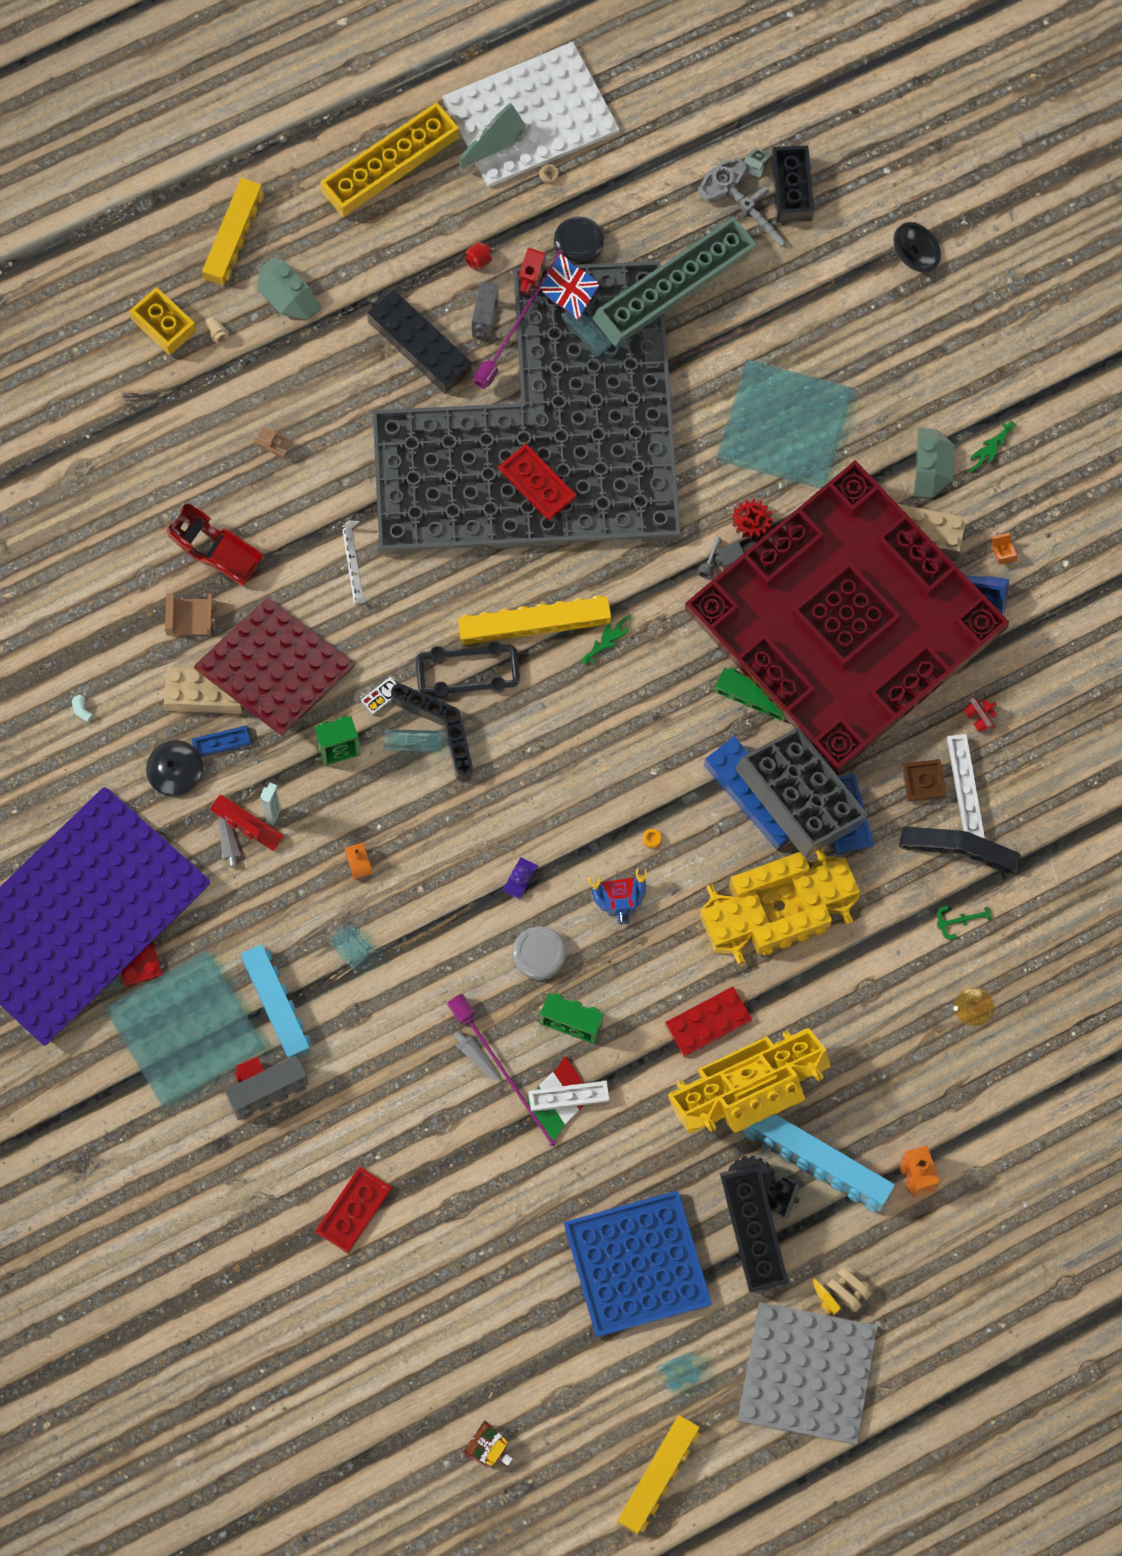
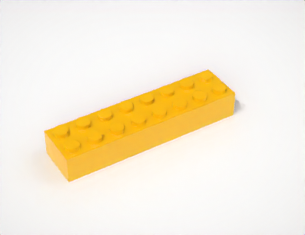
[320,102,459,217]

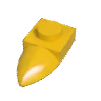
[813,1279,841,1316]

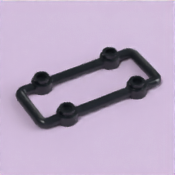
[416,641,520,698]

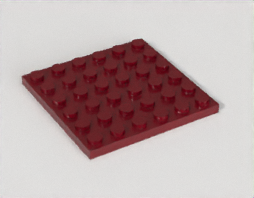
[194,597,355,737]

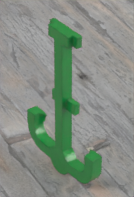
[937,905,991,940]

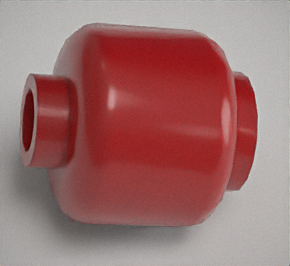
[465,242,492,270]

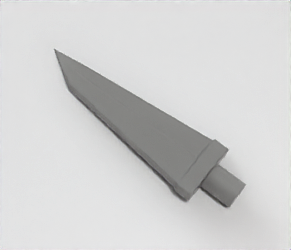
[219,817,241,868]
[454,1030,503,1082]

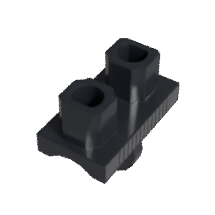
[769,1177,800,1218]

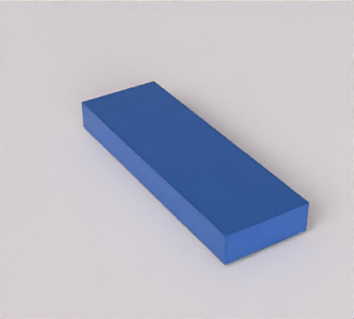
[191,725,252,757]

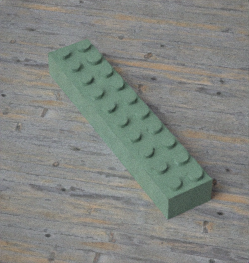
[592,217,757,347]

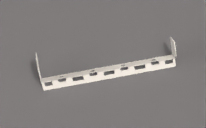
[343,520,369,604]

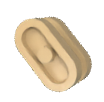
[826,1267,872,1312]

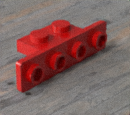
[210,794,283,851]

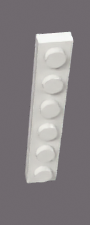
[947,734,985,838]

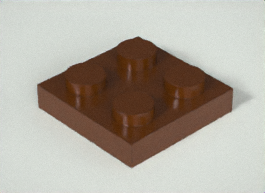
[902,759,946,802]

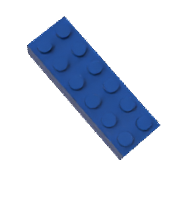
[704,736,791,851]

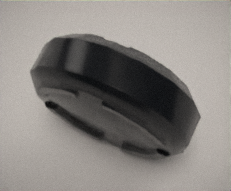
[554,216,604,265]

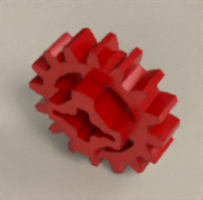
[732,498,773,539]

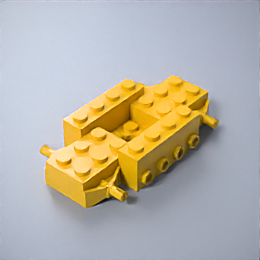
[699,849,860,965]
[668,1028,831,1134]

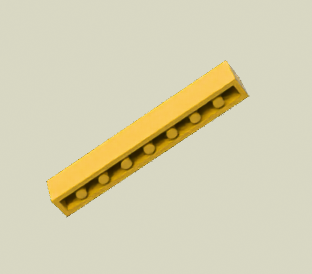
[458,595,611,646]

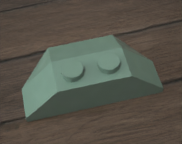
[257,257,322,320]
[913,428,955,499]

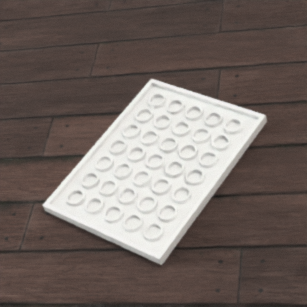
[442,42,619,188]

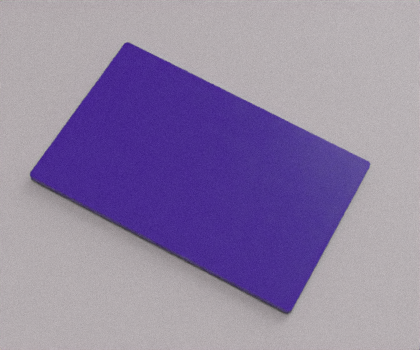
[0,787,210,1046]

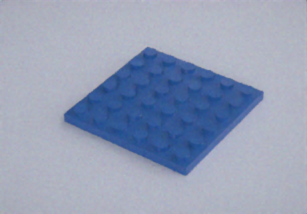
[563,1190,712,1338]

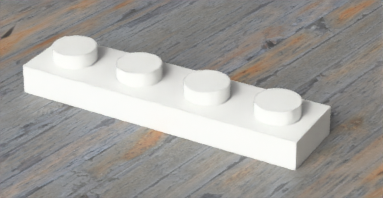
[528,1081,609,1112]

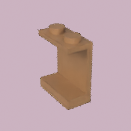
[165,593,216,636]

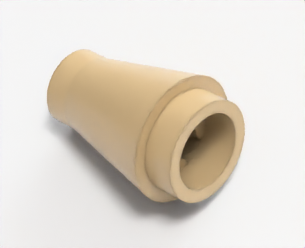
[205,317,229,344]

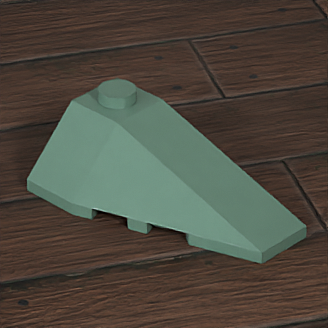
[459,103,526,168]

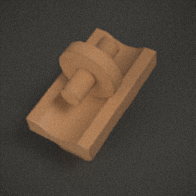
[254,427,292,458]

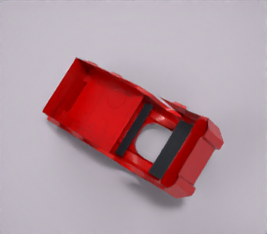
[166,504,264,587]

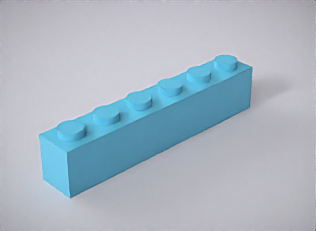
[241,944,312,1059]

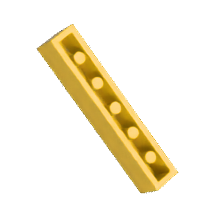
[202,178,264,286]
[617,1415,701,1536]

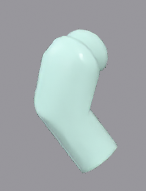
[72,695,93,722]

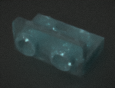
[328,924,375,969]

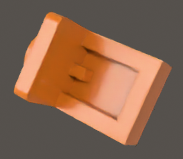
[992,533,1017,565]

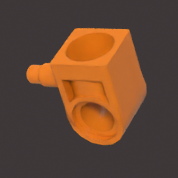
[345,843,373,879]

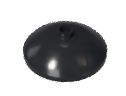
[893,222,941,273]
[146,740,203,797]

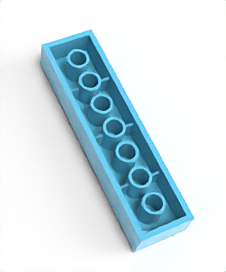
[743,1114,895,1213]

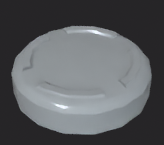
[513,926,566,980]

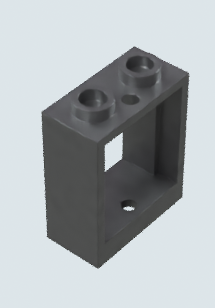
[472,282,499,341]

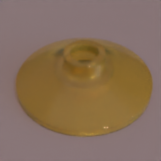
[954,988,993,1026]

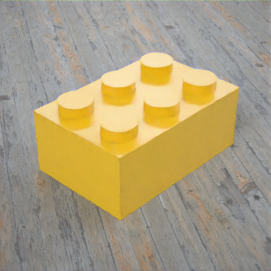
[129,287,196,356]

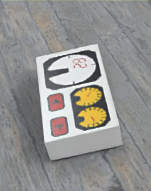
[361,677,401,716]

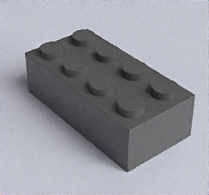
[225,1055,309,1120]

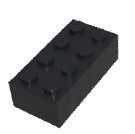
[771,145,814,223]

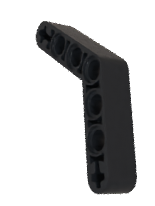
[391,684,473,782]
[899,827,1021,874]

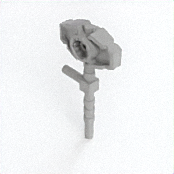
[698,158,786,247]

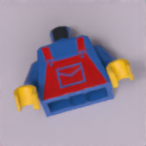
[587,868,647,925]

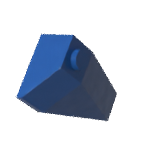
[966,576,1009,616]

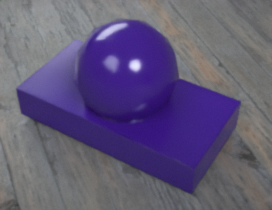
[503,857,538,900]

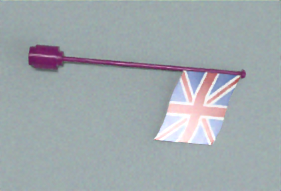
[473,250,599,389]

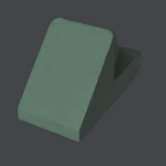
[744,148,771,178]

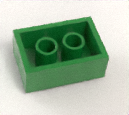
[314,716,360,766]
[540,993,603,1044]

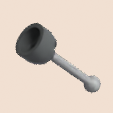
[697,537,721,579]

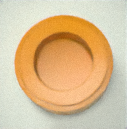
[642,829,662,849]

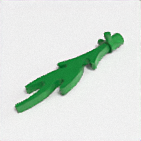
[969,421,1016,473]
[580,615,631,665]

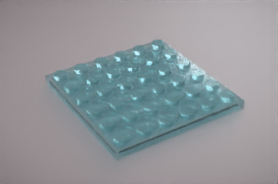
[717,359,853,488]
[105,950,266,1108]

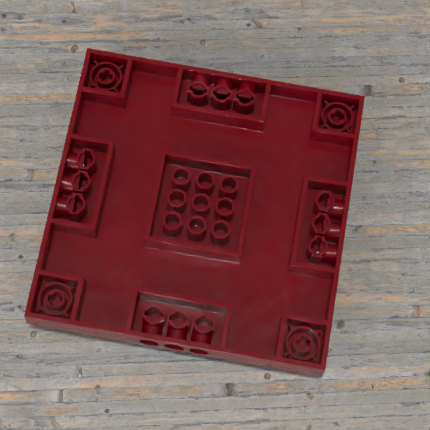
[685,460,1009,774]

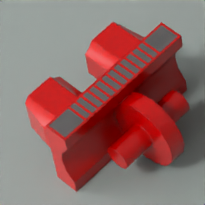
[963,697,997,733]

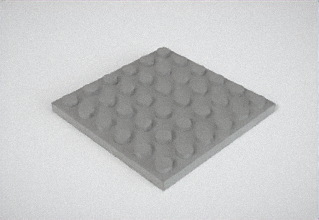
[737,1302,878,1445]

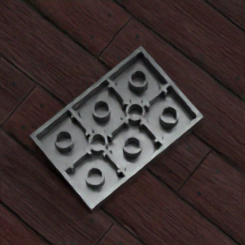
[735,727,868,858]

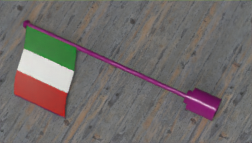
[447,993,584,1146]

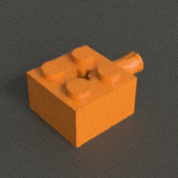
[899,1145,940,1198]

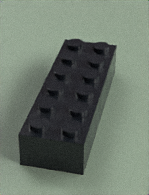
[367,289,472,394]
[719,1164,788,1293]

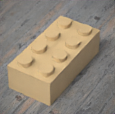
[898,504,966,560]
[164,668,242,714]

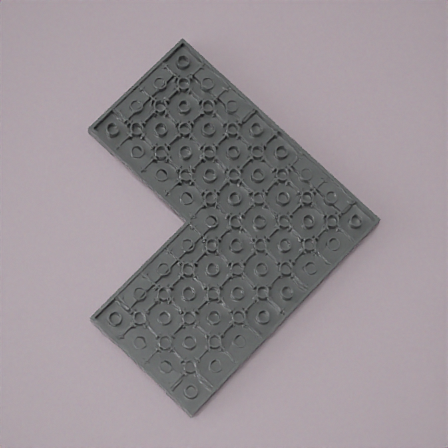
[373,261,680,555]

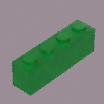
[714,667,786,722]

